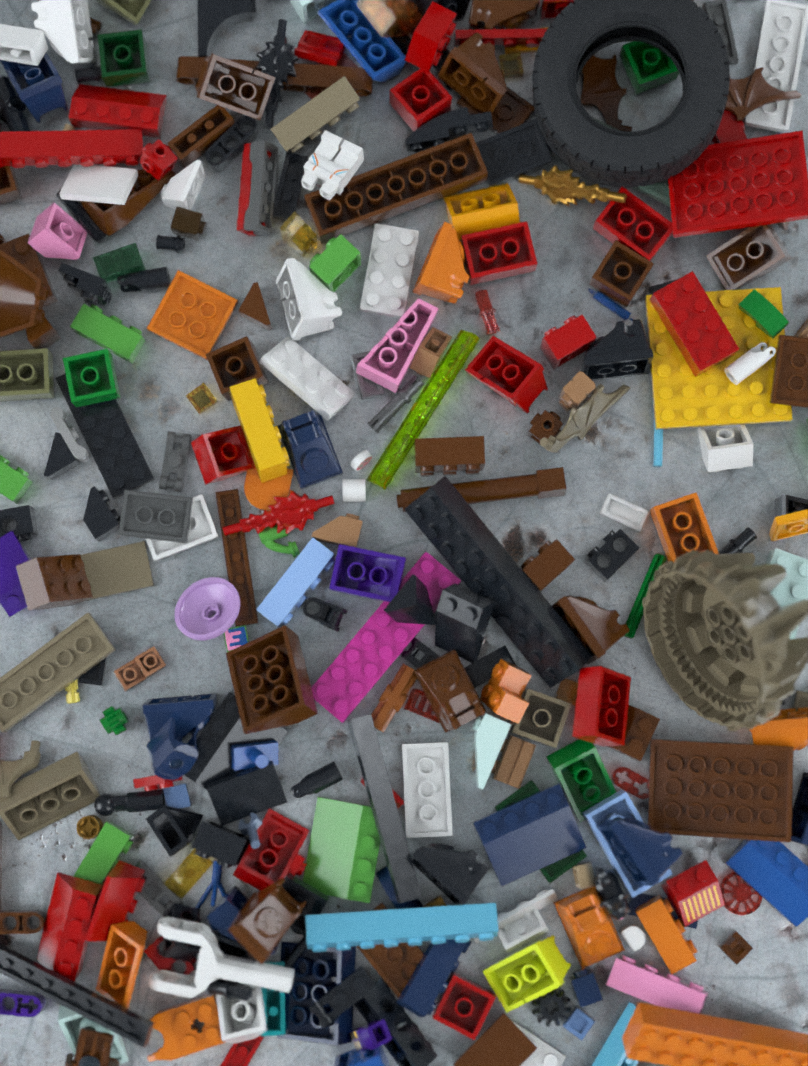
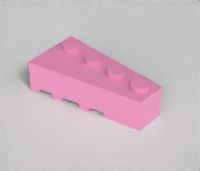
[356,298,439,393]
[606,955,709,1014]

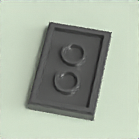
[118,490,193,544]

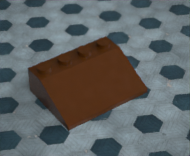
[226,625,318,734]

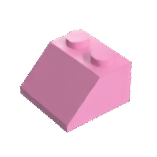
[28,203,88,260]

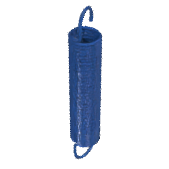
[589,288,633,321]

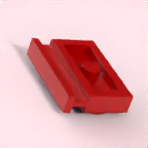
[294,30,346,67]

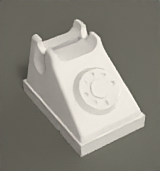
[31,0,97,64]
[276,258,342,340]

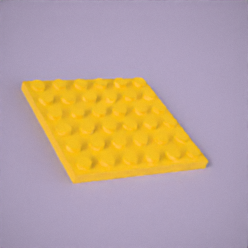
[645,287,793,430]

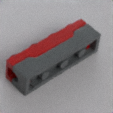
[237,140,278,236]

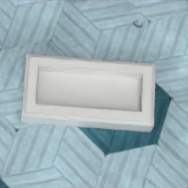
[599,493,650,533]

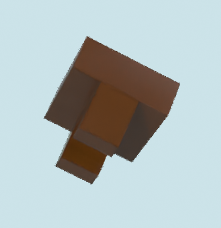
[719,930,753,965]

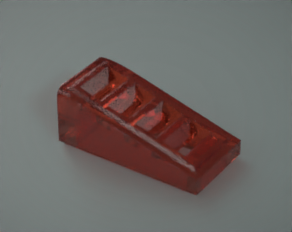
[404,688,440,724]

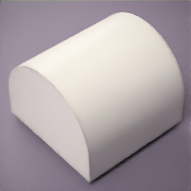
[343,479,366,502]
[619,924,645,951]

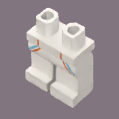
[301,130,364,200]

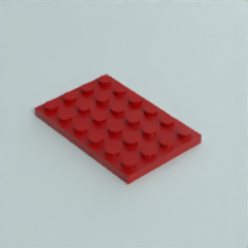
[668,130,808,238]

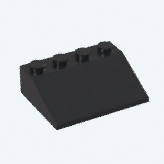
[184,692,288,790]

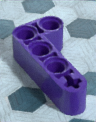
[0,989,46,1017]

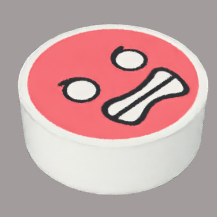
[351,450,373,471]

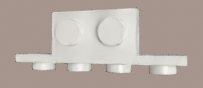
[473,889,558,953]

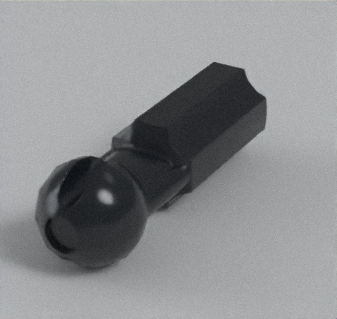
[94,790,165,817]

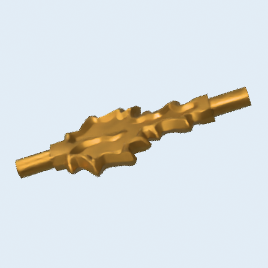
[519,165,627,207]

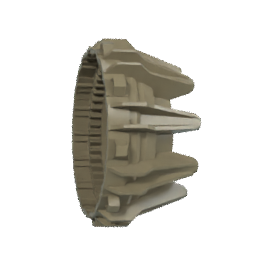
[642,550,808,732]

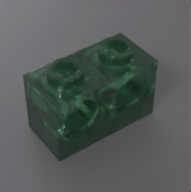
[93,243,146,284]

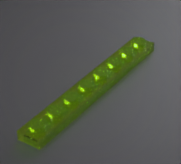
[366,330,480,490]

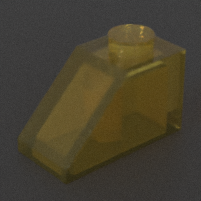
[280,211,318,257]

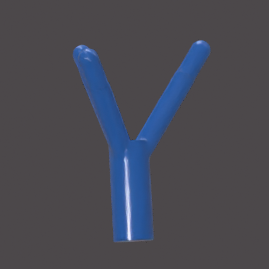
[195,861,226,909]

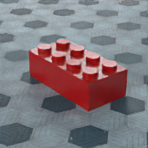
[650,271,739,377]

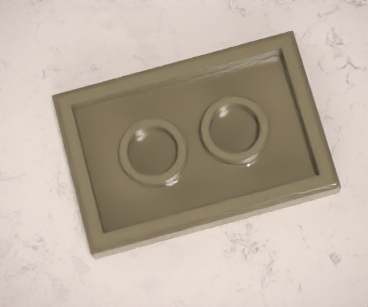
[81,541,154,601]

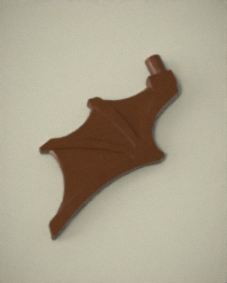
[580,54,632,132]
[725,67,802,121]

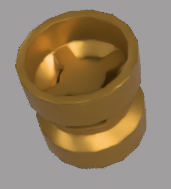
[76,815,103,839]

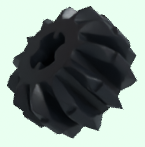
[531,988,571,1027]

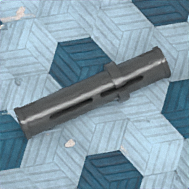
[367,375,425,433]

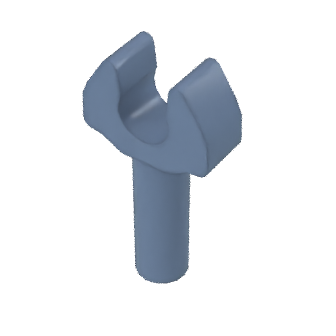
[238,812,263,849]

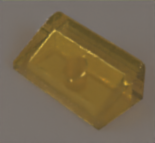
[164,849,213,898]

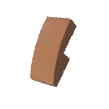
[113,646,166,692]

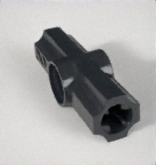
[0,76,30,131]

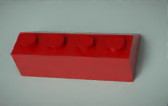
[69,84,167,139]
[36,872,103,982]

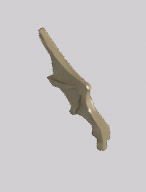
[540,384,631,453]
[0,740,41,799]

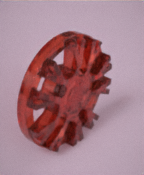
[720,872,763,915]

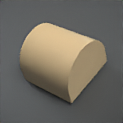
[572,862,596,889]

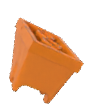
[412,221,469,304]
[749,707,808,751]
[553,886,625,969]

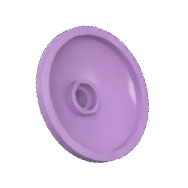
[175,577,241,641]

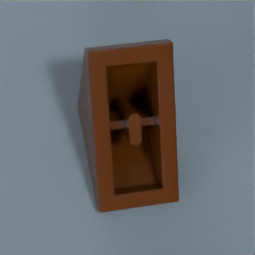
[238,282,272,330]

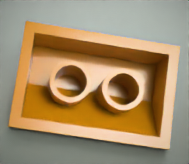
[444,183,520,240]

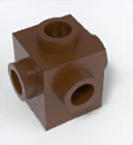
[527,410,563,448]

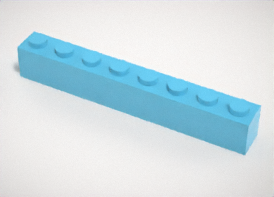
[306,903,499,952]

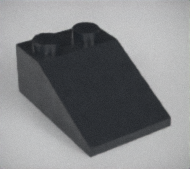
[435,583,495,664]

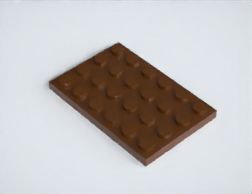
[648,739,794,843]

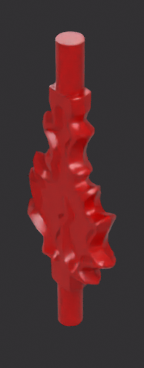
[222,490,335,536]

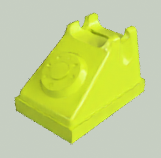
[482,935,571,1013]

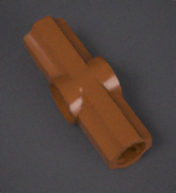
[371,664,417,733]

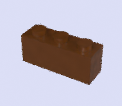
[167,105,235,169]

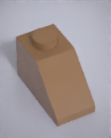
[410,327,452,378]
[311,513,363,548]

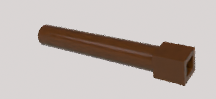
[396,467,567,512]

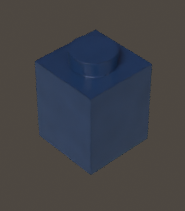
[569,968,603,1008]

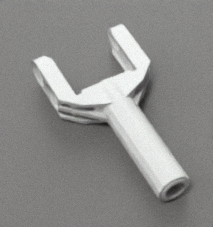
[148,917,295,998]

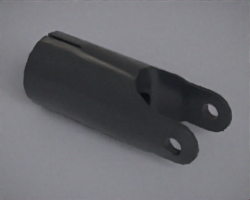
[117,266,171,292]
[290,761,343,798]

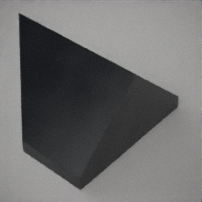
[384,574,437,625]
[146,805,203,857]

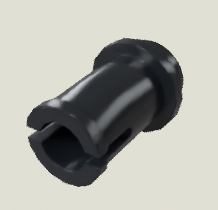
[75,64,103,84]
[156,235,185,253]

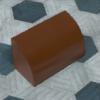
[26,317,61,349]

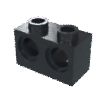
[586,529,640,582]
[163,903,201,962]

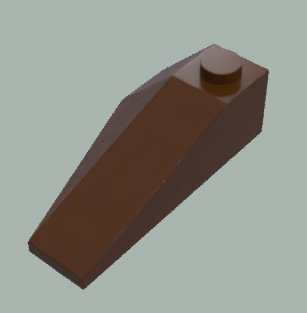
[80,169,176,236]

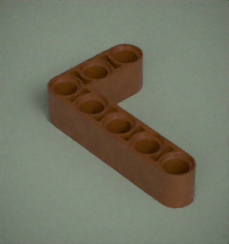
[0,821,47,934]

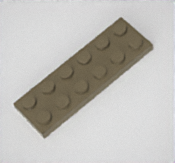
[0,612,116,733]

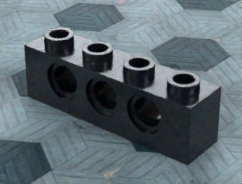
[0,505,38,541]
[354,979,438,1066]

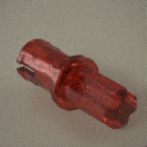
[475,290,500,335]

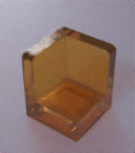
[554,679,578,707]

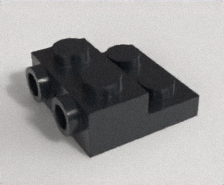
[58,263,112,307]
[282,873,330,936]

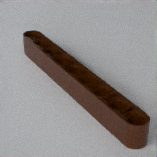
[176,56,373,96]

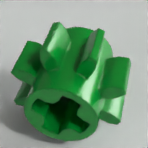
[100,706,129,735]

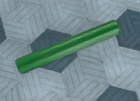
[624,553,666,639]

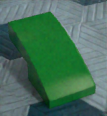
[738,289,789,339]

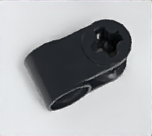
[303,597,348,632]

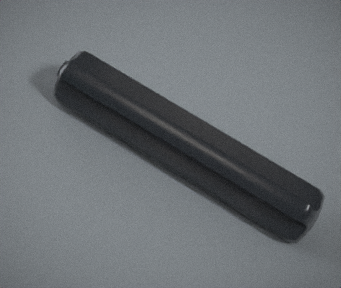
[56,190,106,243]

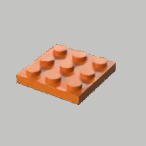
[147,270,238,360]

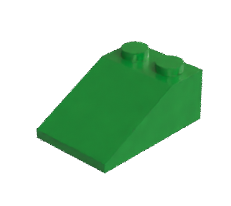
[546,739,616,823]

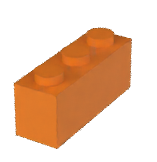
[636,894,698,974]

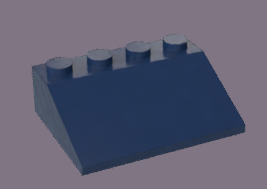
[473,783,587,887]
[277,941,356,1046]

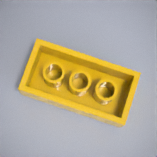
[229,378,290,483]

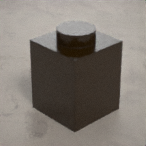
[170,207,207,241]

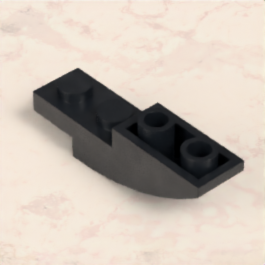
[405,107,493,153]

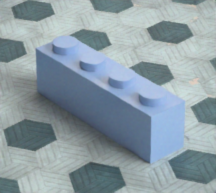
[256,538,335,628]

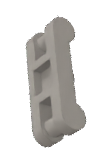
[50,407,90,463]

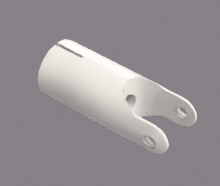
[724,342,776,385]

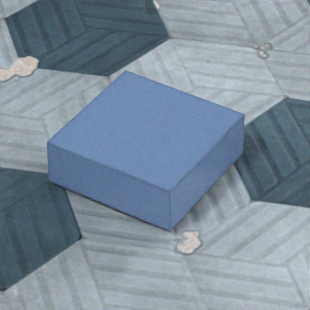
[163,783,192,809]
[562,1006,595,1041]

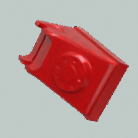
[465,336,548,414]

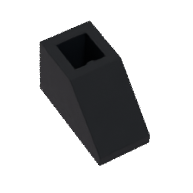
[83,486,120,541]

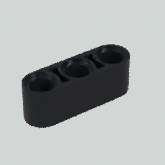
[205,115,258,173]

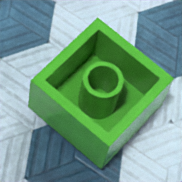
[309,234,361,292]

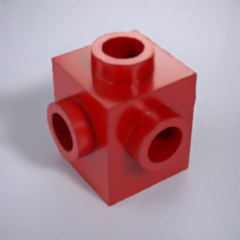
[139,139,178,181]

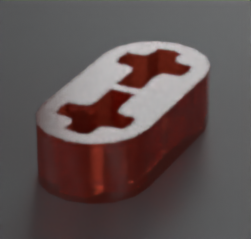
[611,767,649,799]

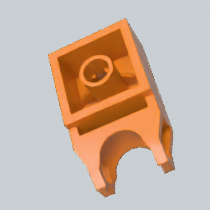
[147,993,225,1062]

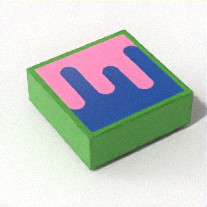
[223,625,249,652]

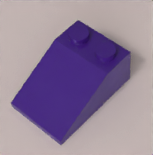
[0,530,31,617]
[329,544,406,602]

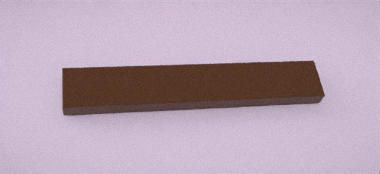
[215,489,259,627]

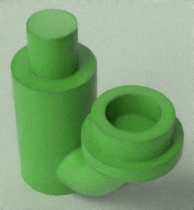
[259,525,300,558]

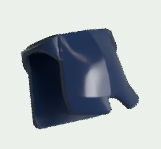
[146,717,198,780]

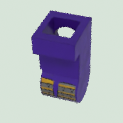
[349,1019,392,1051]

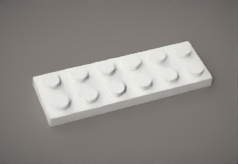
[744,0,808,133]

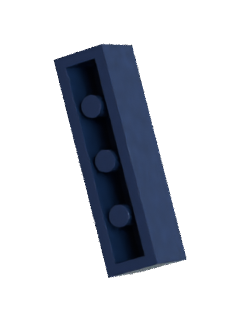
[396,939,471,1018]

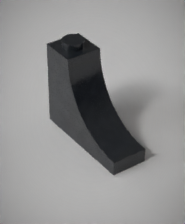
[198,0,257,57]

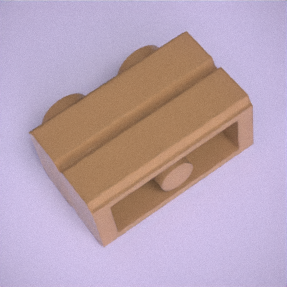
[558,371,596,412]
[491,735,536,789]

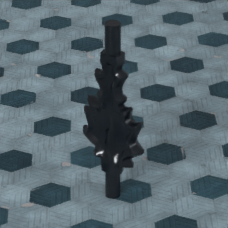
[255,19,300,130]

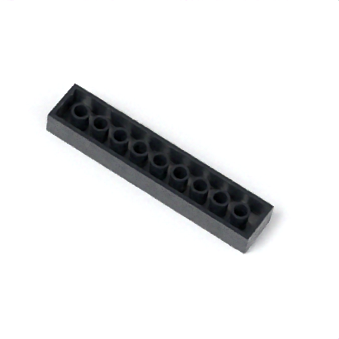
[404,476,592,688]

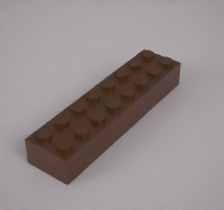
[304,133,488,244]

